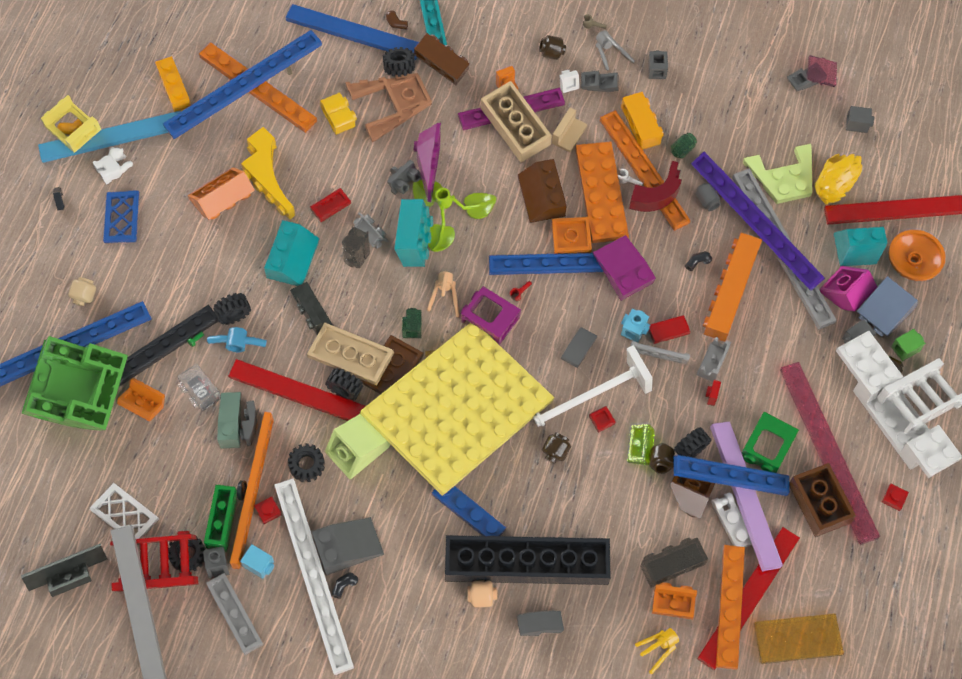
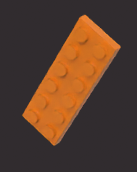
[575,141,629,243]

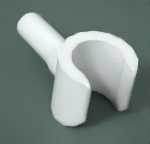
[618,169,643,186]

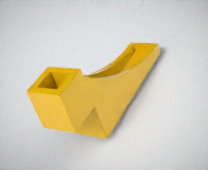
[241,127,295,220]

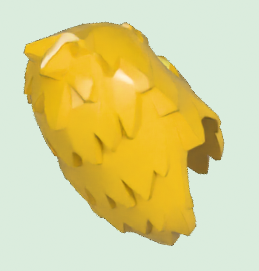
[814,154,862,204]

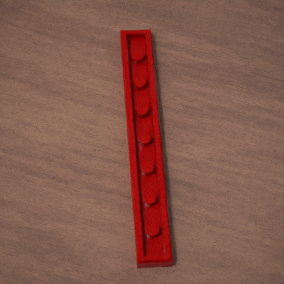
[824,195,962,225]
[228,359,366,421]
[697,527,800,671]

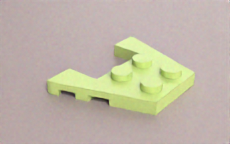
[743,144,812,204]

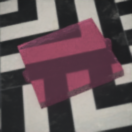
[807,55,837,87]

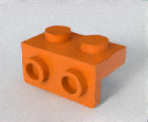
[117,378,165,422]
[652,583,697,620]

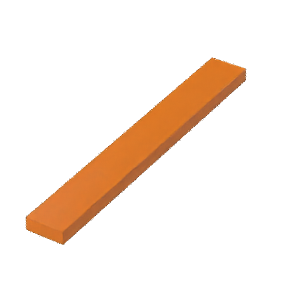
[600,110,691,231]
[230,412,274,569]

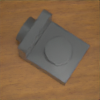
[203,547,230,579]

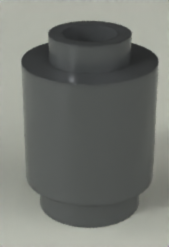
[695,183,721,211]

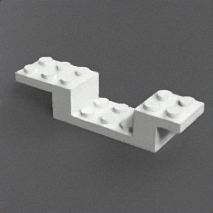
[836,331,962,478]

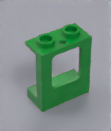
[742,412,799,473]

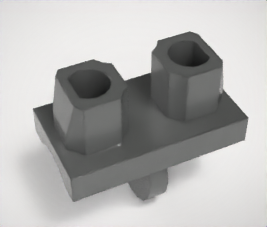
[387,160,421,195]

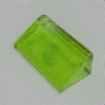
[627,424,655,465]

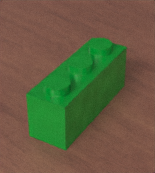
[204,484,238,552]

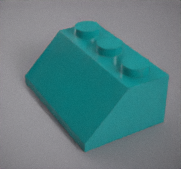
[264,220,320,286]

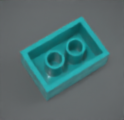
[394,199,433,267]

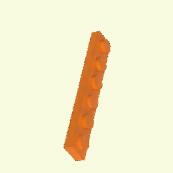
[716,545,745,670]

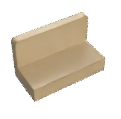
[552,108,587,152]

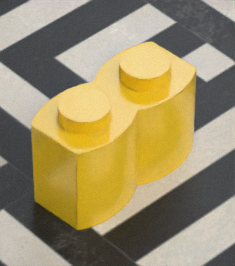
[320,92,357,135]

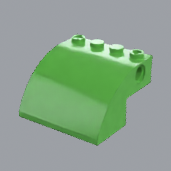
[21,336,128,431]

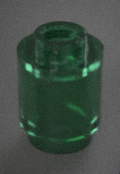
[671,132,697,159]

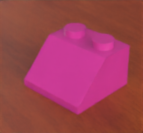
[819,266,878,312]

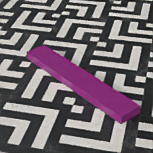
[458,87,565,131]

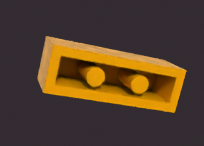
[155,56,191,112]
[621,92,664,150]

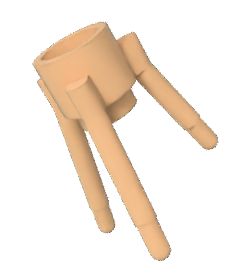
[427,271,460,318]

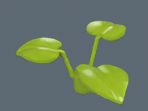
[413,180,497,252]

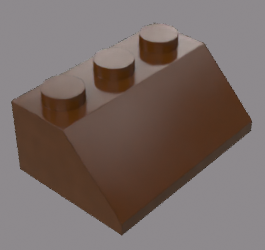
[518,159,567,223]

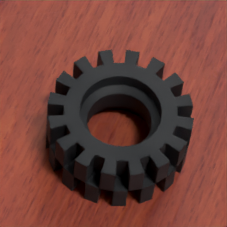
[383,47,415,77]
[213,293,251,325]
[325,368,364,401]
[674,427,712,458]
[288,443,325,482]
[168,536,205,572]

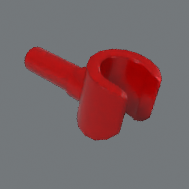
[510,281,532,301]

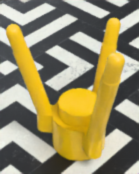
[635,628,679,674]

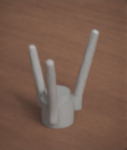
[596,30,635,70]

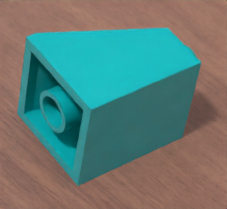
[834,227,888,267]

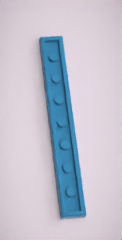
[38,111,181,163]

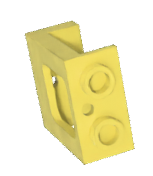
[41,95,101,153]

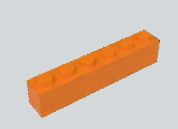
[702,233,762,342]

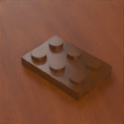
[360,335,424,394]

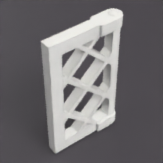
[90,483,159,539]

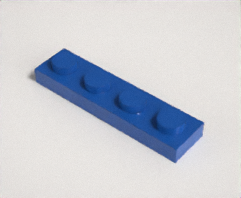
[432,486,506,536]

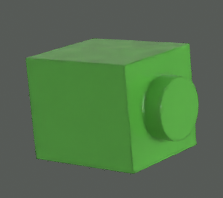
[891,329,926,362]

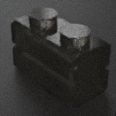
[342,227,370,268]

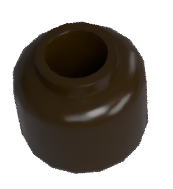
[539,35,566,60]
[542,432,571,463]
[649,443,675,474]

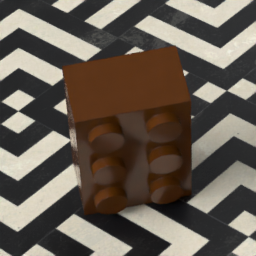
[789,463,856,538]

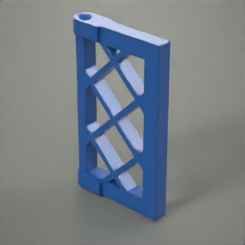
[103,190,140,243]

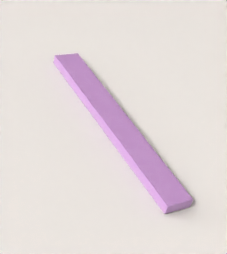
[710,422,783,571]

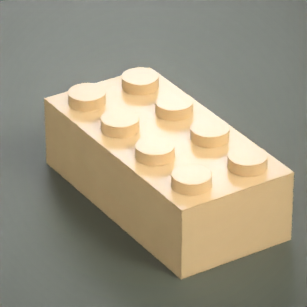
[481,81,552,163]

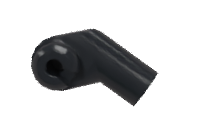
[685,251,713,271]
[331,572,358,599]

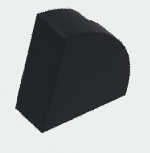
[53,187,65,211]

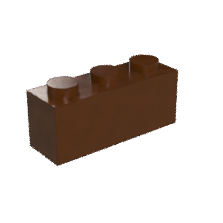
[414,33,470,85]

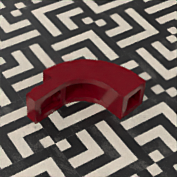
[629,161,682,212]

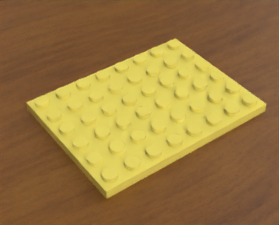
[360,323,554,496]

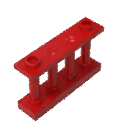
[110,531,199,592]

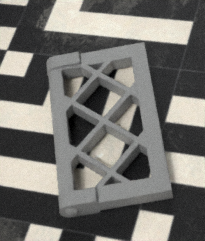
[631,341,690,364]

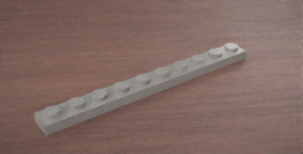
[732,169,836,330]

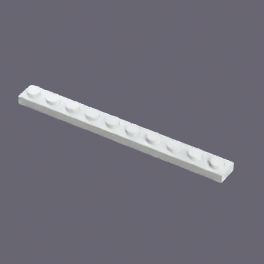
[274,478,354,675]

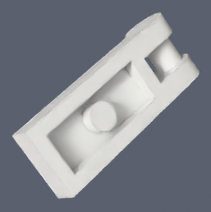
[711,492,752,547]

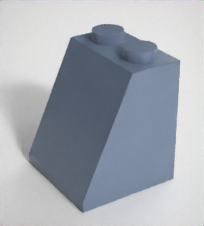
[857,276,918,337]

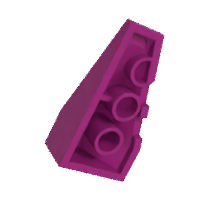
[413,123,441,202]

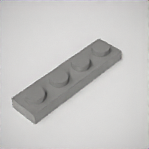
[206,573,263,655]

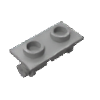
[353,212,389,249]

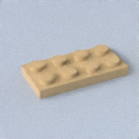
[307,323,394,385]

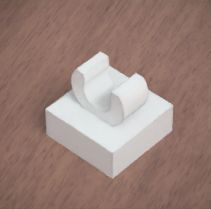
[559,70,580,93]

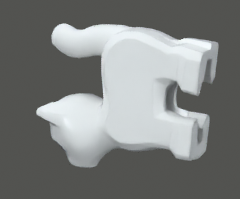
[92,147,133,185]

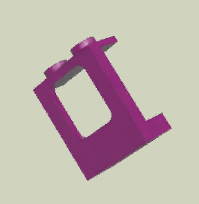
[460,286,521,345]

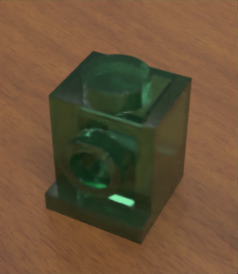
[402,308,422,338]

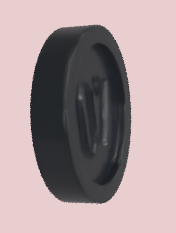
[237,480,247,501]

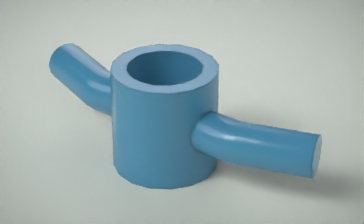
[207,327,267,353]

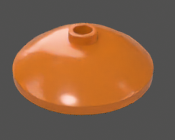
[888,230,946,281]

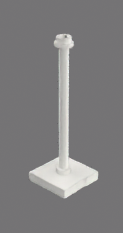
[533,345,652,427]

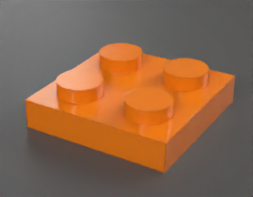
[551,217,592,254]

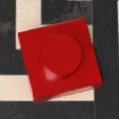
[705,380,721,406]
[882,483,909,511]
[254,496,282,524]

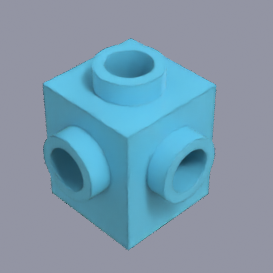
[621,309,650,343]

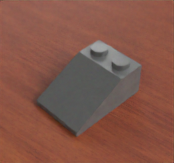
[312,517,384,576]

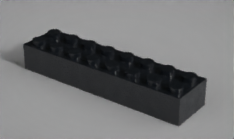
[445,535,611,585]

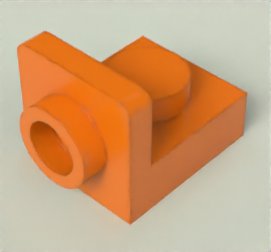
[496,66,519,90]

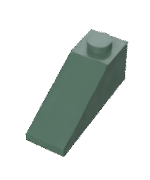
[217,392,241,449]

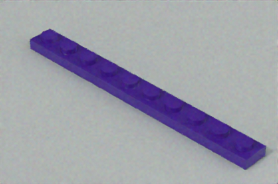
[691,151,825,291]

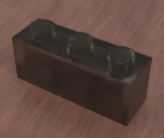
[640,537,708,588]

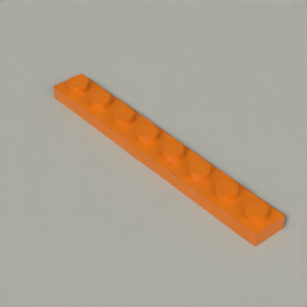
[199,42,317,133]

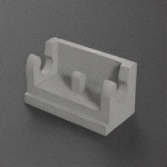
[696,337,731,382]

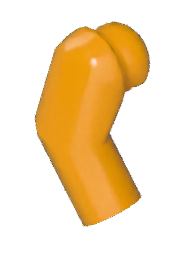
[57,118,84,135]

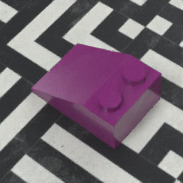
[593,235,656,301]

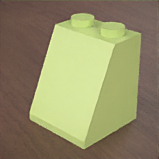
[325,414,391,479]

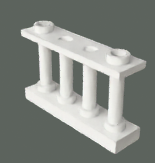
[877,358,962,434]

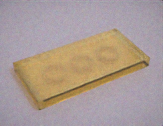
[754,613,844,664]

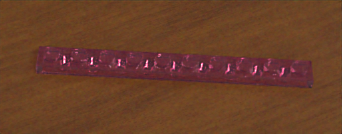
[780,362,880,545]

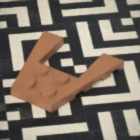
[345,73,432,142]

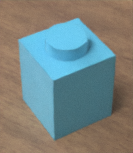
[240,544,274,579]

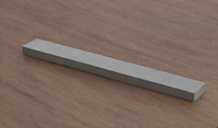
[110,525,167,679]

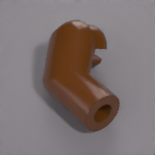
[386,10,408,30]

